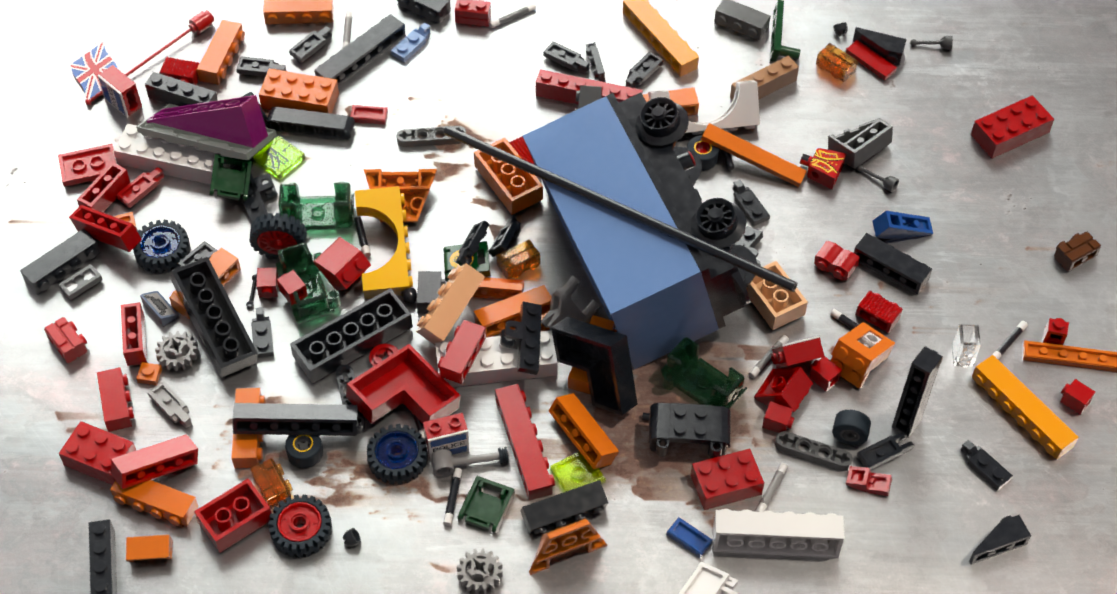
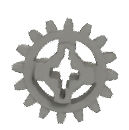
[155,330,199,371]
[457,548,503,594]

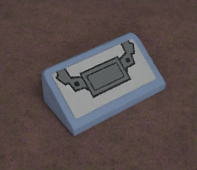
[140,291,179,327]

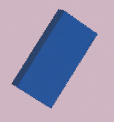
[666,517,713,558]

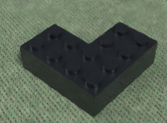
[551,317,638,416]

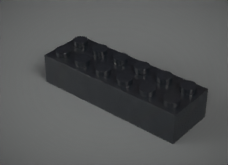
[171,257,258,378]
[290,288,413,384]

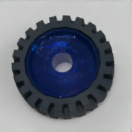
[133,219,191,274]
[367,424,428,485]

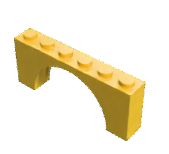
[355,186,413,299]

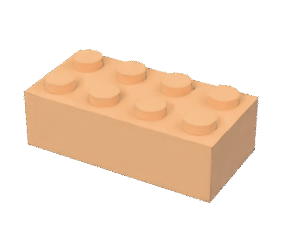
[415,263,485,345]

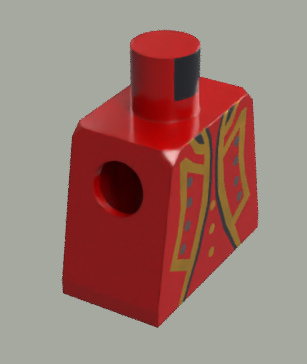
[800,148,846,190]

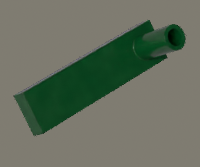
[769,0,801,62]

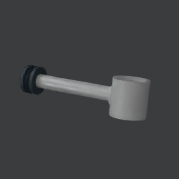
[431,447,510,478]

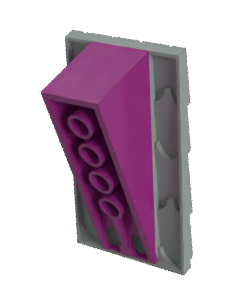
[136,95,277,160]

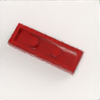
[845,40,897,81]

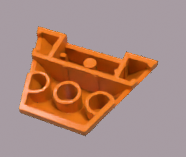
[363,169,437,222]
[529,519,607,575]

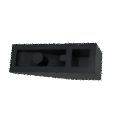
[853,27,907,66]
[969,515,1031,565]

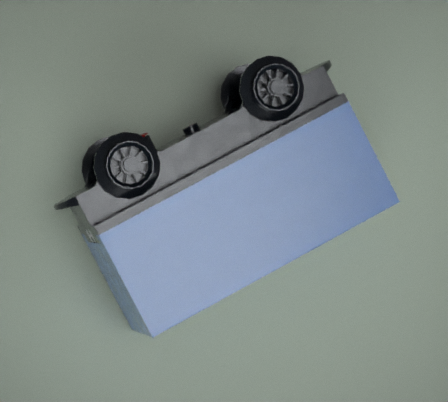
[523,93,758,369]

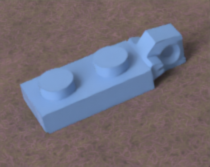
[391,23,431,62]

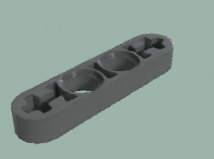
[396,126,466,147]
[775,431,853,471]

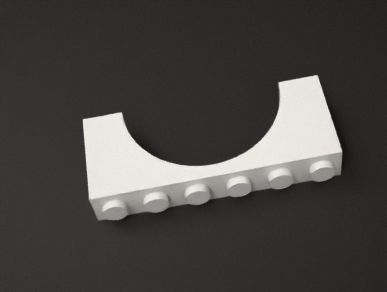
[648,80,760,136]

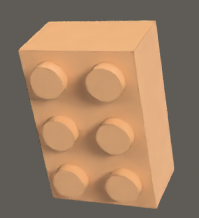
[746,261,808,330]

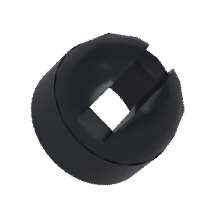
[833,23,848,36]
[401,288,417,304]
[343,528,361,547]

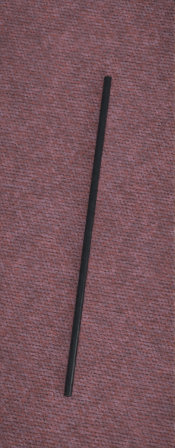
[444,126,798,292]

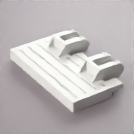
[679,562,738,594]

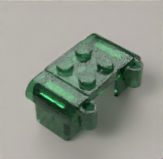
[278,181,355,230]
[275,243,341,324]
[661,337,748,409]

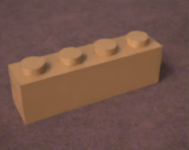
[730,56,799,101]

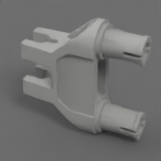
[541,276,602,329]

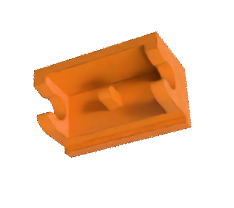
[126,535,173,562]

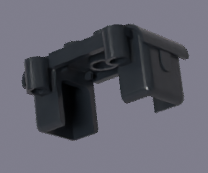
[648,403,731,458]

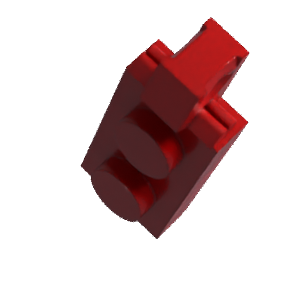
[116,167,165,208]

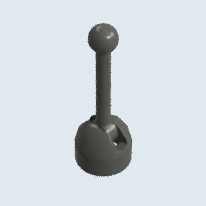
[910,36,953,50]
[857,165,899,192]

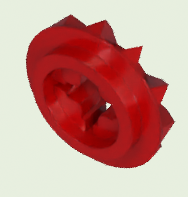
[369,344,398,367]

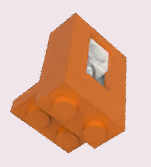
[830,322,895,389]

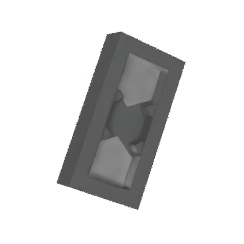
[58,264,103,300]

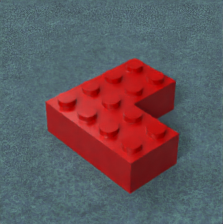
[346,344,461,424]

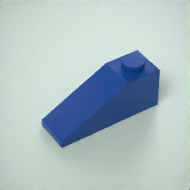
[872,211,933,239]

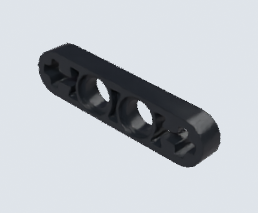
[336,365,365,434]

